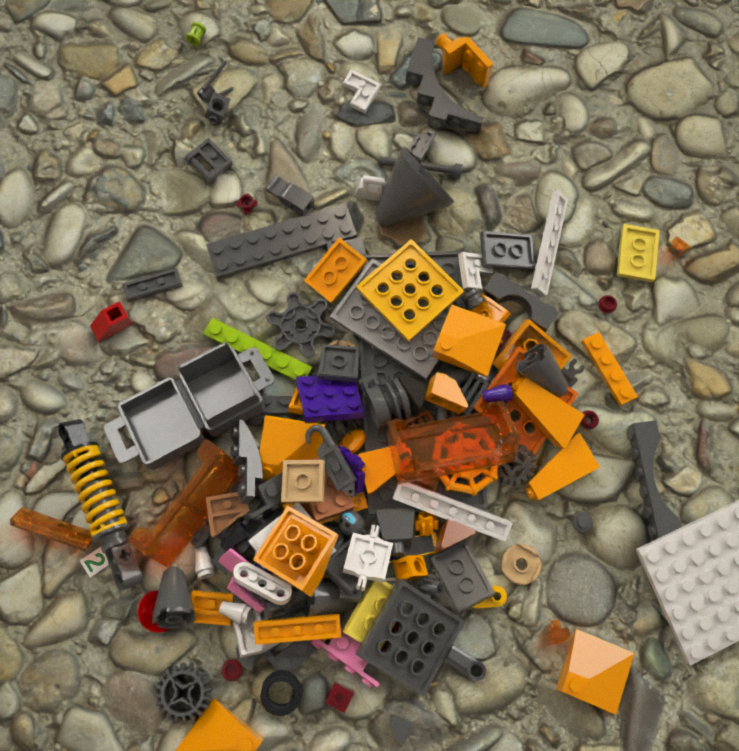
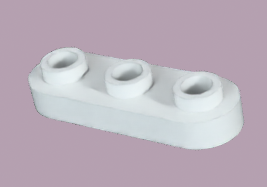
[233,562,292,605]

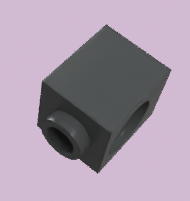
[205,92,231,125]

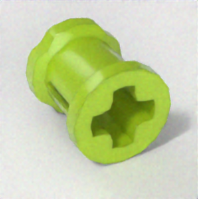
[185,21,207,46]

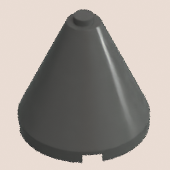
[375,146,454,227]

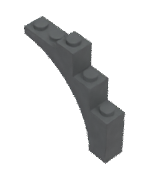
[406,37,484,133]

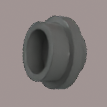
[572,512,593,532]

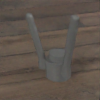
[197,61,234,103]

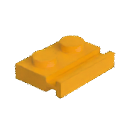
[191,590,234,626]

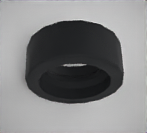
[260,670,302,716]

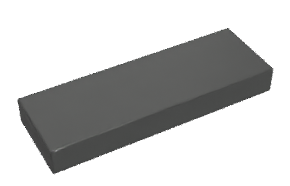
[122,268,183,302]

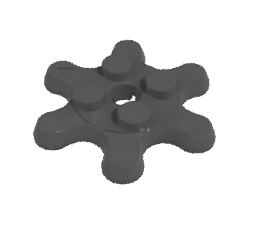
[266,292,335,357]

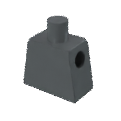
[376,508,415,557]

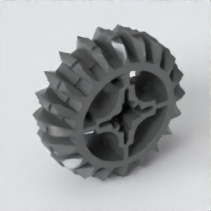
[155,662,214,724]

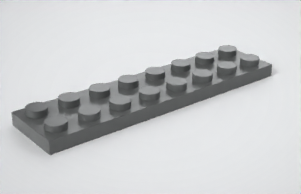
[206,203,357,279]

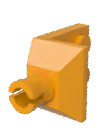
[435,33,494,88]

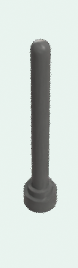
[377,157,463,179]

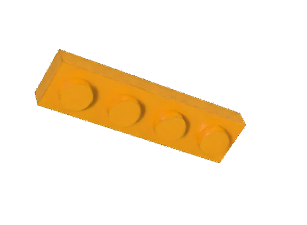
[581,332,638,407]
[254,614,341,645]

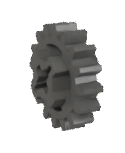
[498,443,537,486]

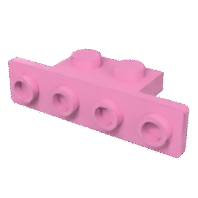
[218,549,284,613]
[310,628,380,688]

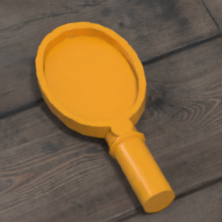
[338,428,366,454]

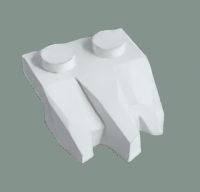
[232,606,289,658]

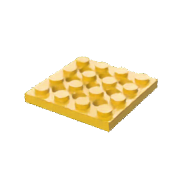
[356,239,464,342]

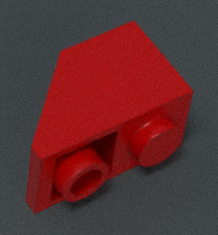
[90,301,134,342]

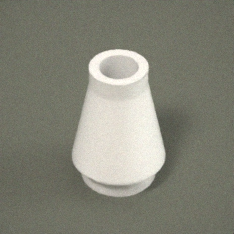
[194,547,215,579]
[219,601,252,624]

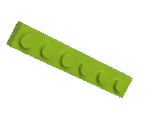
[203,318,313,381]

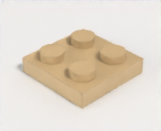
[281,460,325,503]

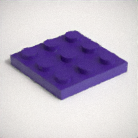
[296,376,365,423]

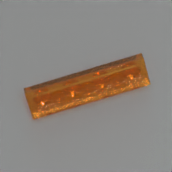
[10,507,93,552]

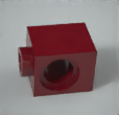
[325,681,354,713]

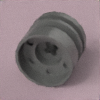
[365,378,411,429]

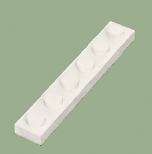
[531,191,568,297]
[392,479,513,542]

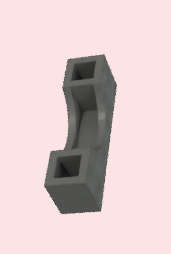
[482,272,559,333]

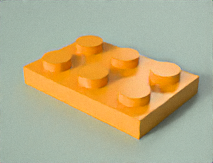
[304,238,368,304]

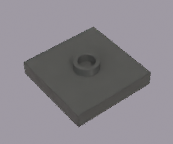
[318,344,360,382]

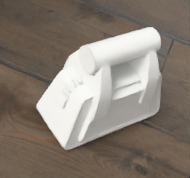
[355,175,387,201]

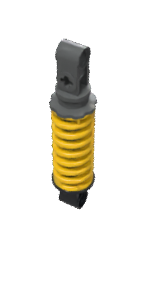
[58,419,143,591]

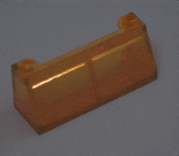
[387,401,520,484]
[126,439,239,568]

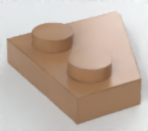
[206,492,250,537]

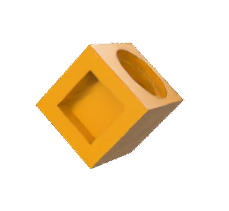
[393,555,428,582]

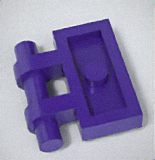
[338,445,365,493]

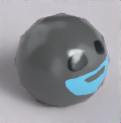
[339,510,364,536]

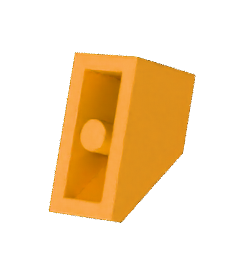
[424,372,468,414]

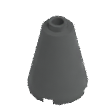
[515,344,568,397]
[152,566,196,629]
[303,579,359,617]

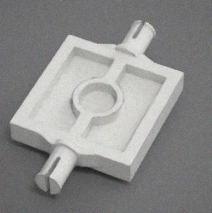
[343,525,393,591]

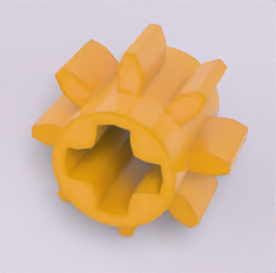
[414,511,438,536]

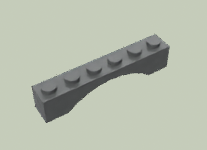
[627,420,681,541]

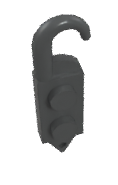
[305,425,357,497]

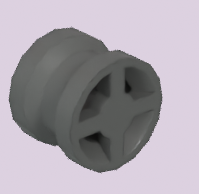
[461,288,485,311]

